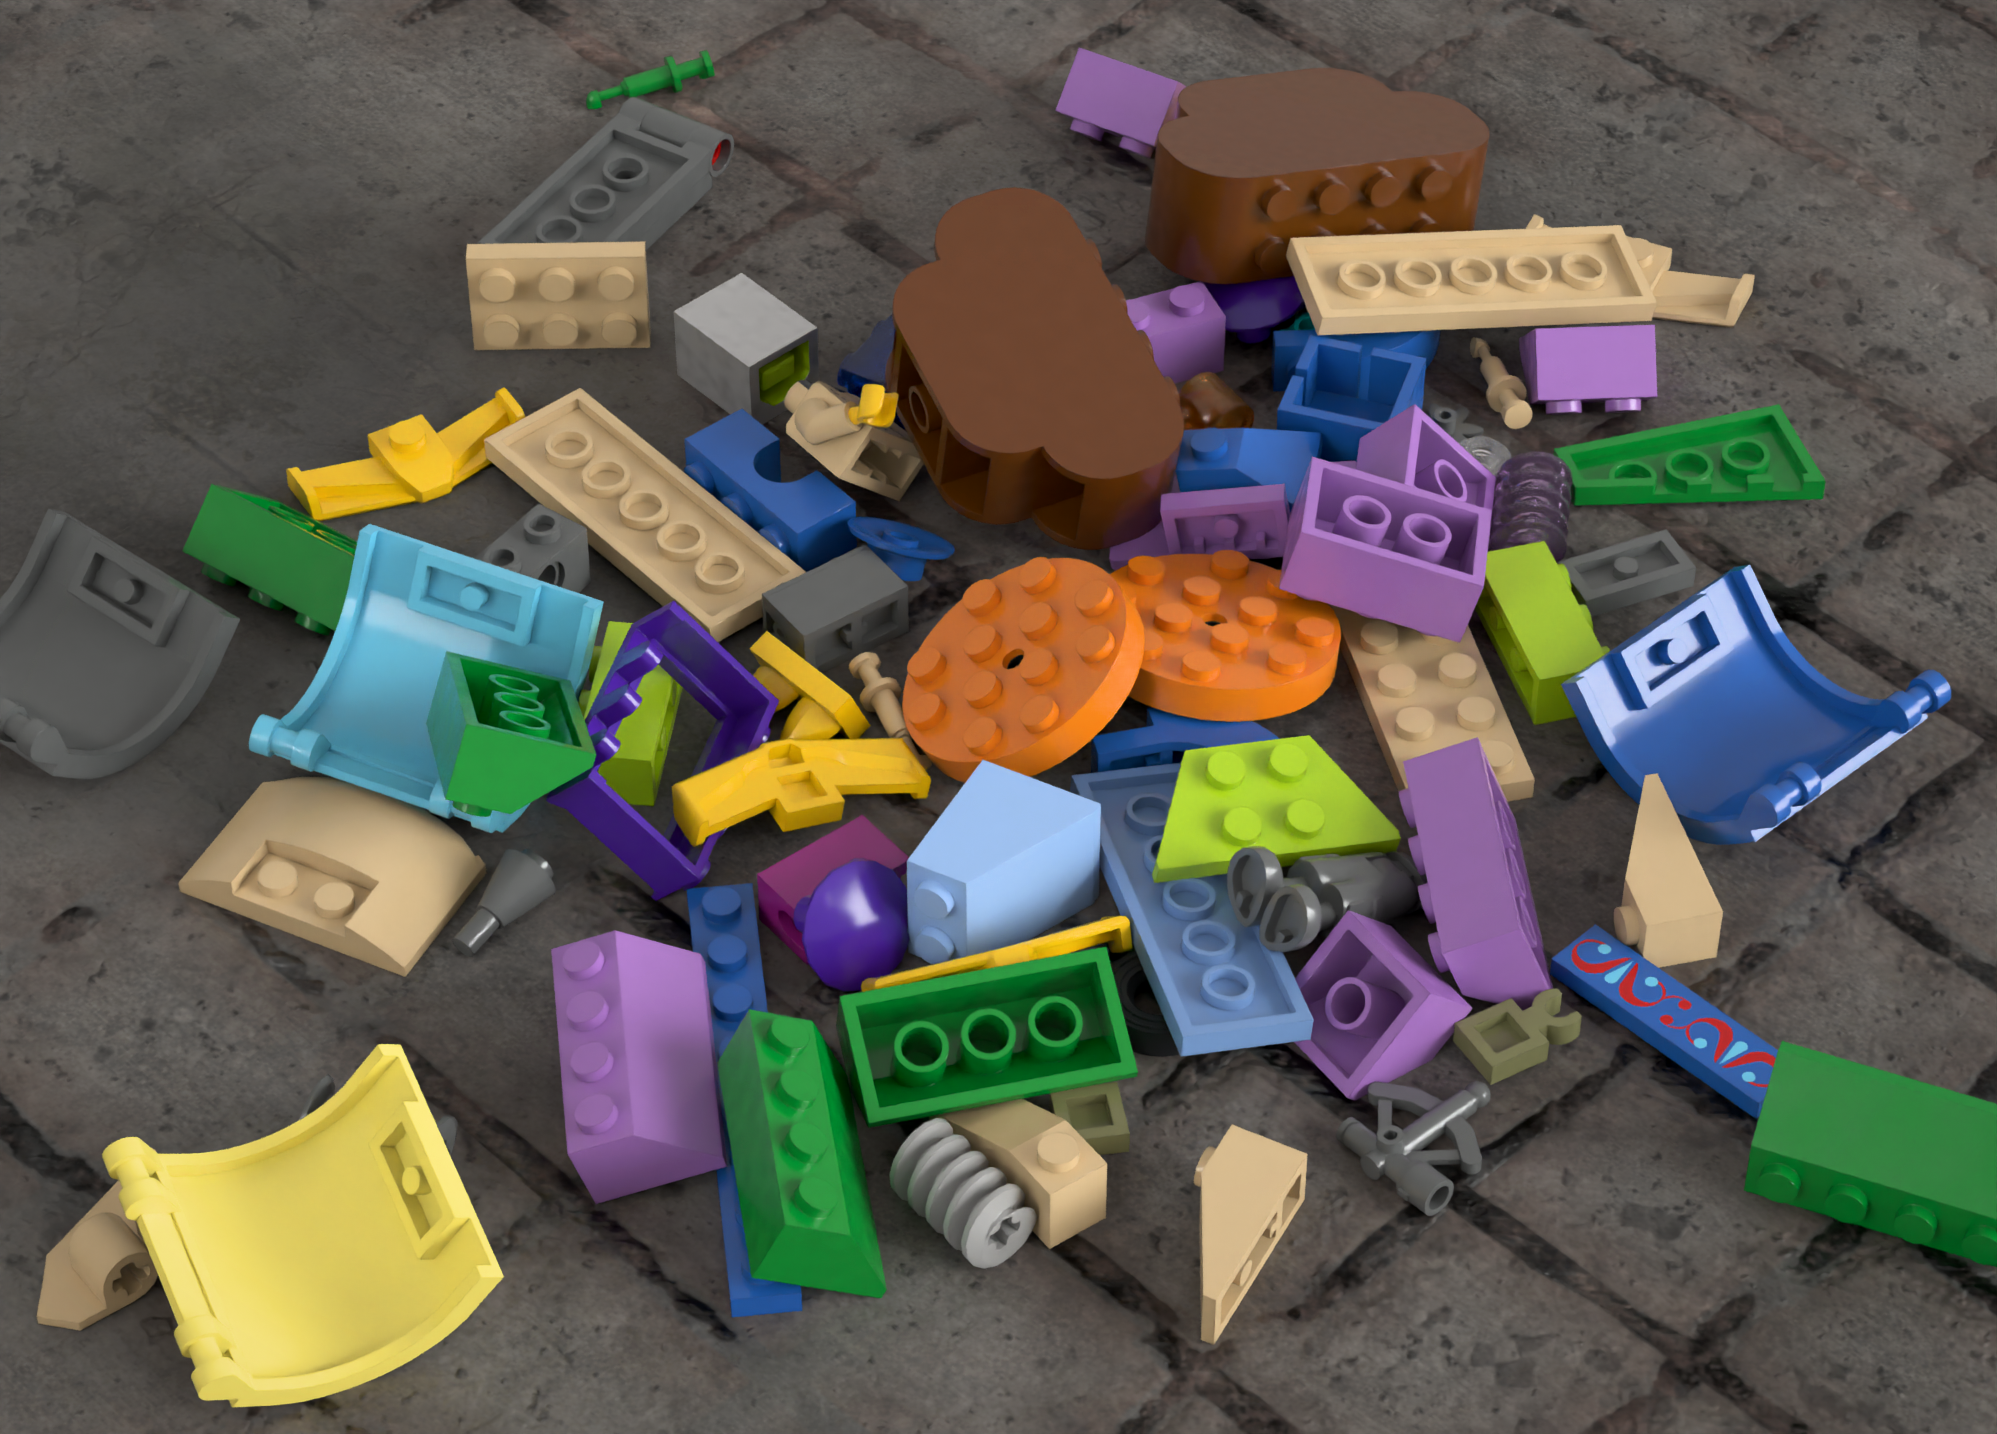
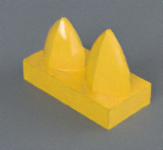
[750,631,871,740]

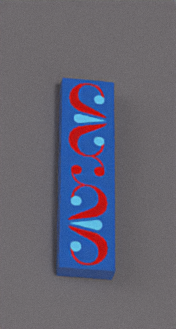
[1550,924,1778,1119]

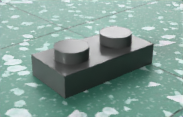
[1557,529,1696,617]

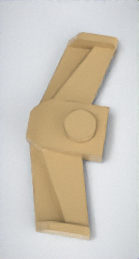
[1526,214,1755,328]

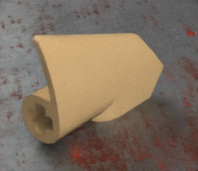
[37,1148,158,1331]

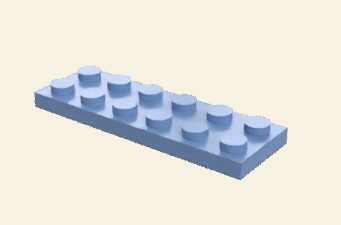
[1070,763,1314,1057]

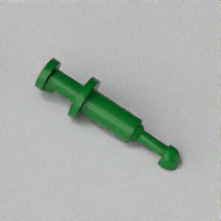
[586,50,715,109]

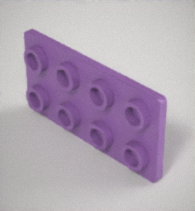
[1109,460,1357,570]

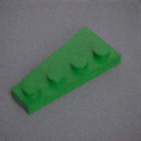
[1552,404,1826,506]

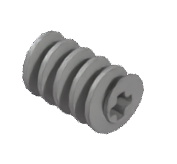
[889,1118,1037,1269]

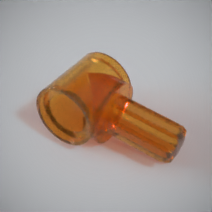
[1179,372,1254,442]

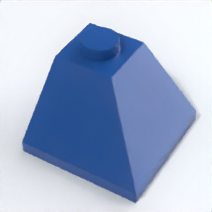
[1175,428,1323,512]

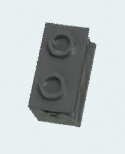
[762,544,909,673]

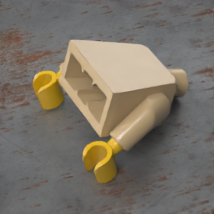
[784,380,924,501]

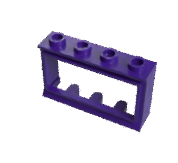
[546,601,779,901]

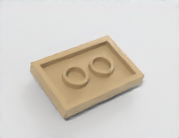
[466,242,651,350]

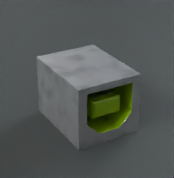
[674,273,819,425]

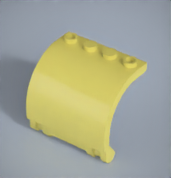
[102,1044,504,1407]

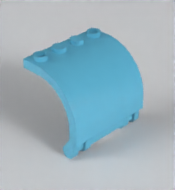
[249,524,604,833]

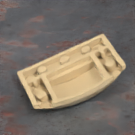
[179,776,486,977]

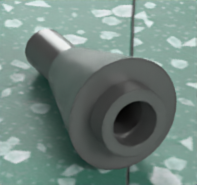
[452,849,556,957]

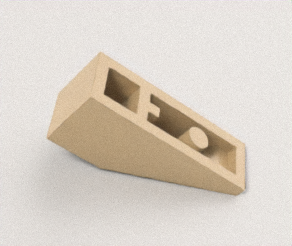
[1614,773,1723,968]
[929,1099,1107,1249]
[1194,1125,1308,1345]

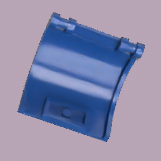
[1561,564,1951,845]

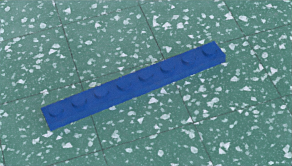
[687,883,802,1318]

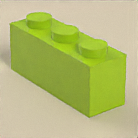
[1475,541,1610,725]
[578,621,683,806]

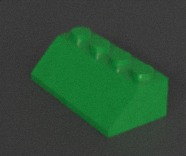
[182,484,357,635]
[426,651,596,817]
[836,947,1138,1128]
[717,1009,887,1298]
[1744,1041,1997,1267]

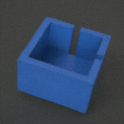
[1276,334,1426,462]

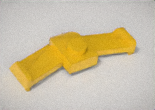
[286,387,525,522]
[672,738,931,847]
[861,916,1132,992]

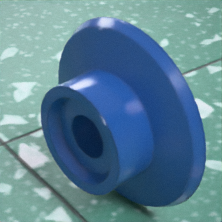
[848,517,955,581]

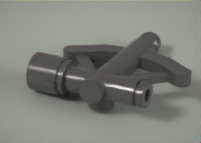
[1336,1081,1491,1216]

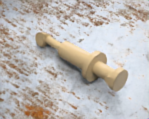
[1470,337,1533,429]
[849,652,932,771]

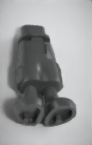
[1227,846,1428,952]

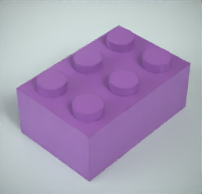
[1279,456,1492,643]

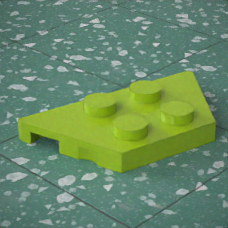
[1152,735,1401,883]

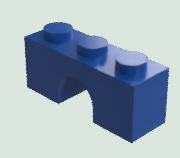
[683,408,857,572]

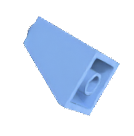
[907,760,1101,964]

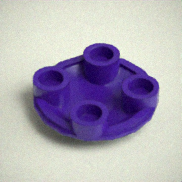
[1197,276,1306,343]
[793,858,910,991]

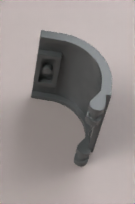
[0,509,240,779]

